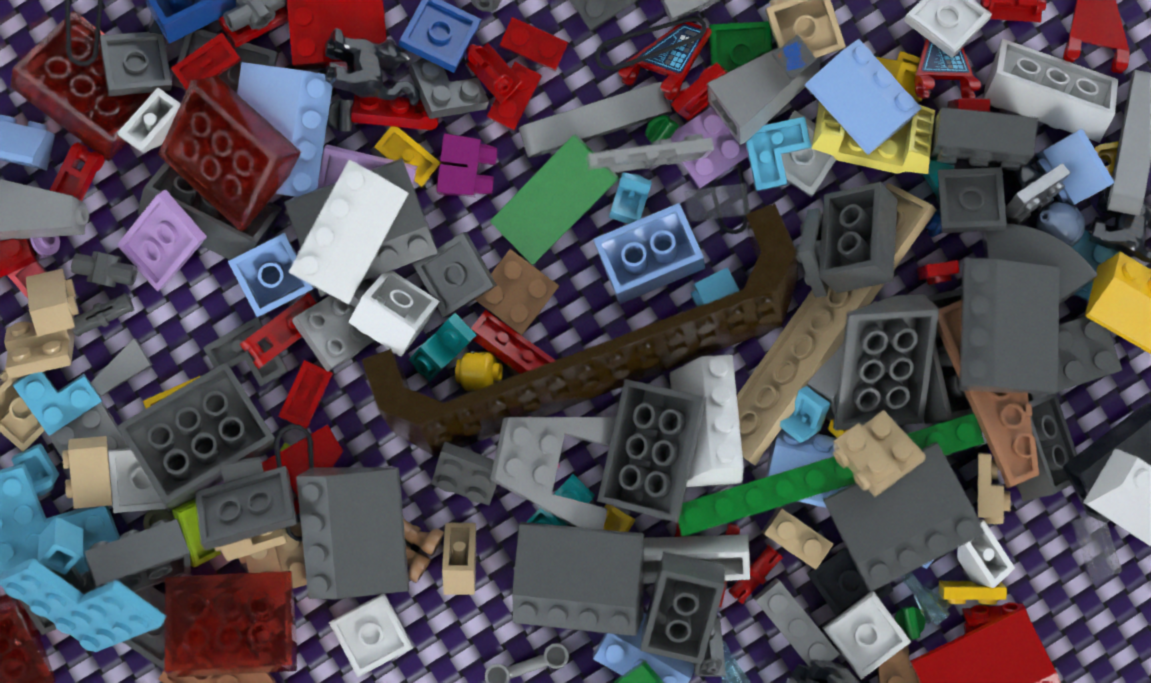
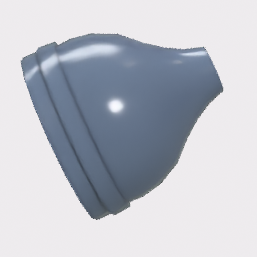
[1036,202,1085,247]

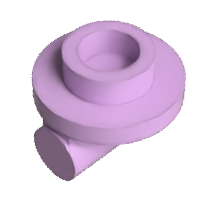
[30,236,60,260]

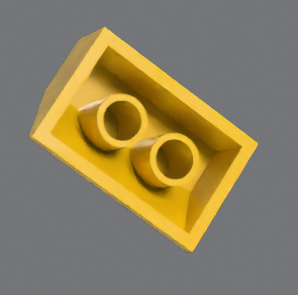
[1085,252,1151,354]

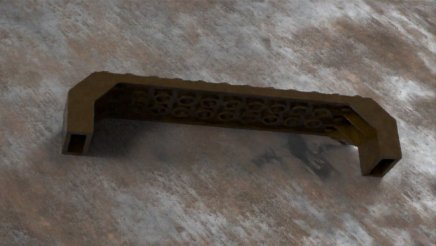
[362,203,799,458]

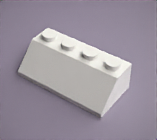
[983,38,1118,143]
[289,160,409,304]
[670,355,743,487]
[1083,448,1151,547]

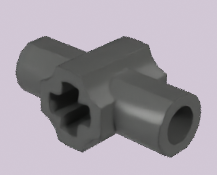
[223,0,287,32]
[71,251,137,287]

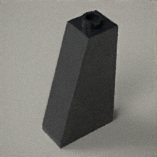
[1063,402,1151,523]

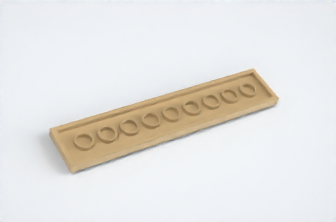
[737,183,937,465]

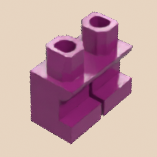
[436,133,498,198]

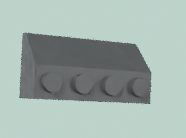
[137,153,282,260]

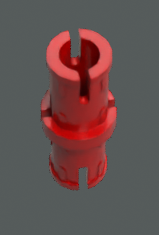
[728,544,784,604]

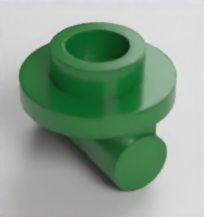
[645,115,679,145]
[894,606,926,640]

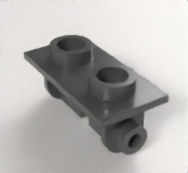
[693,616,726,677]

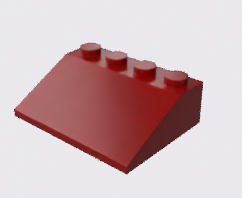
[287,0,387,70]
[910,606,1061,683]

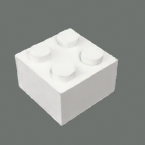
[348,270,440,356]

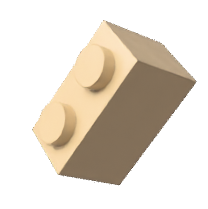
[26,268,79,337]
[62,436,112,509]
[761,507,833,570]

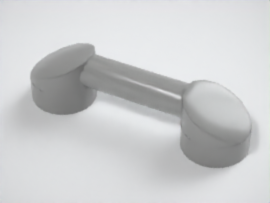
[485,644,569,683]

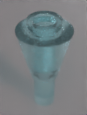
[902,572,951,626]
[722,640,751,683]

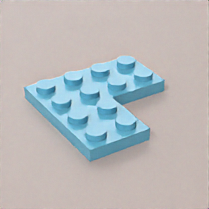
[0,463,121,596]
[0,558,166,652]

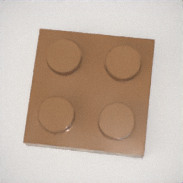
[475,249,559,335]

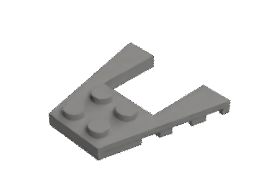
[586,134,714,174]
[47,339,153,471]
[490,417,616,530]

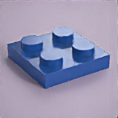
[398,0,482,73]

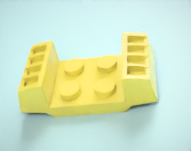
[811,101,935,174]

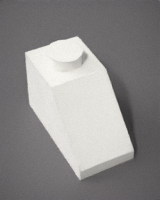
[118,87,186,153]
[957,519,1015,588]

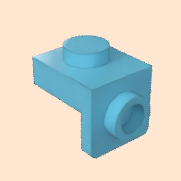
[609,172,652,224]
[780,385,830,442]
[11,443,59,496]

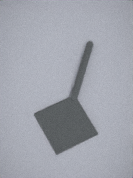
[220,457,298,500]

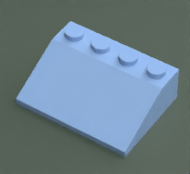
[223,62,333,197]

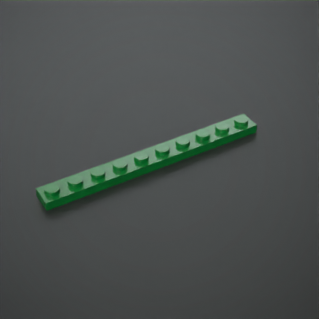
[678,413,985,537]

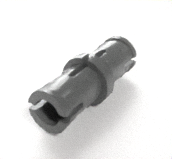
[72,293,135,337]

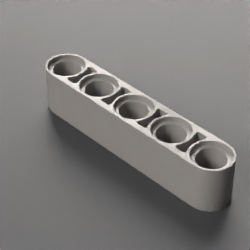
[1107,69,1151,216]
[519,82,672,158]

